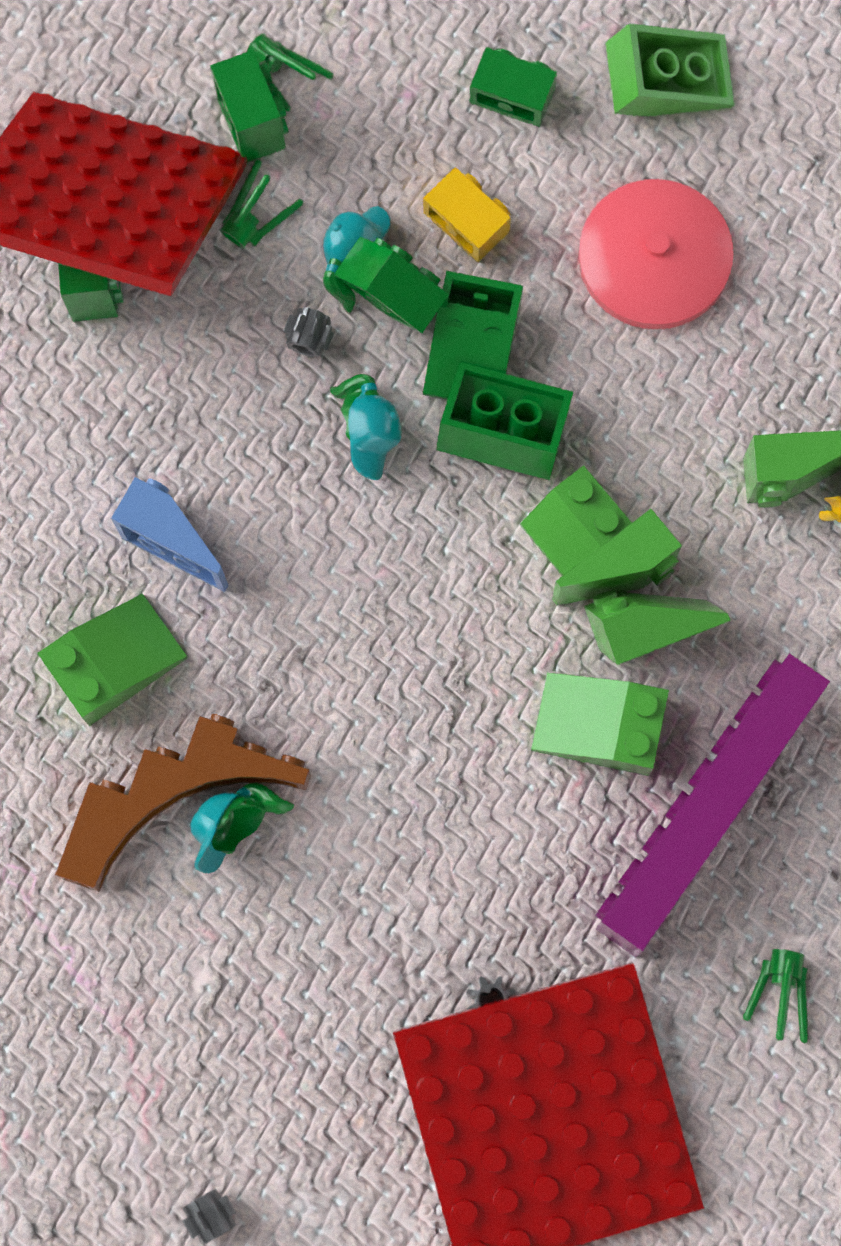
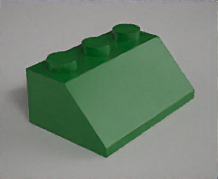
[436,362,574,480]

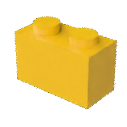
[423,167,511,262]

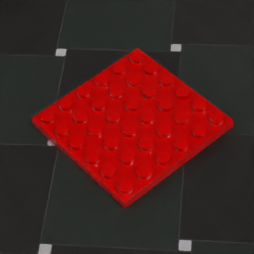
[0,92,247,296]
[392,962,704,1246]

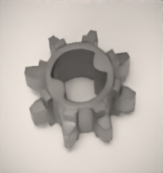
[283,307,334,357]
[466,976,515,1010]
[183,1189,236,1245]

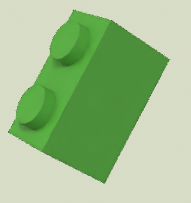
[520,465,632,576]

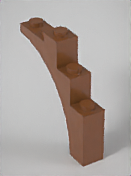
[55,714,311,892]

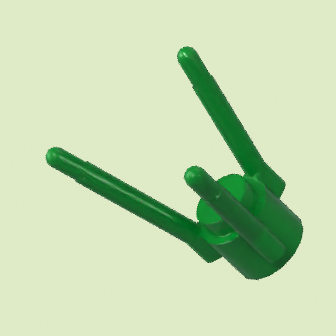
[246,33,334,112]
[220,160,304,249]
[743,949,808,1043]

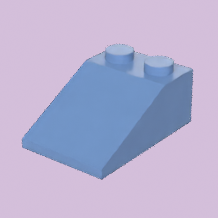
[111,477,229,592]

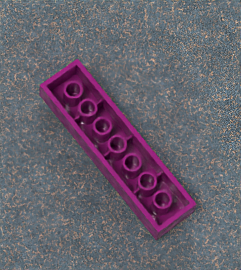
[595,653,830,958]

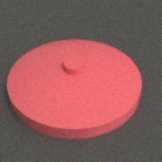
[578,179,733,329]

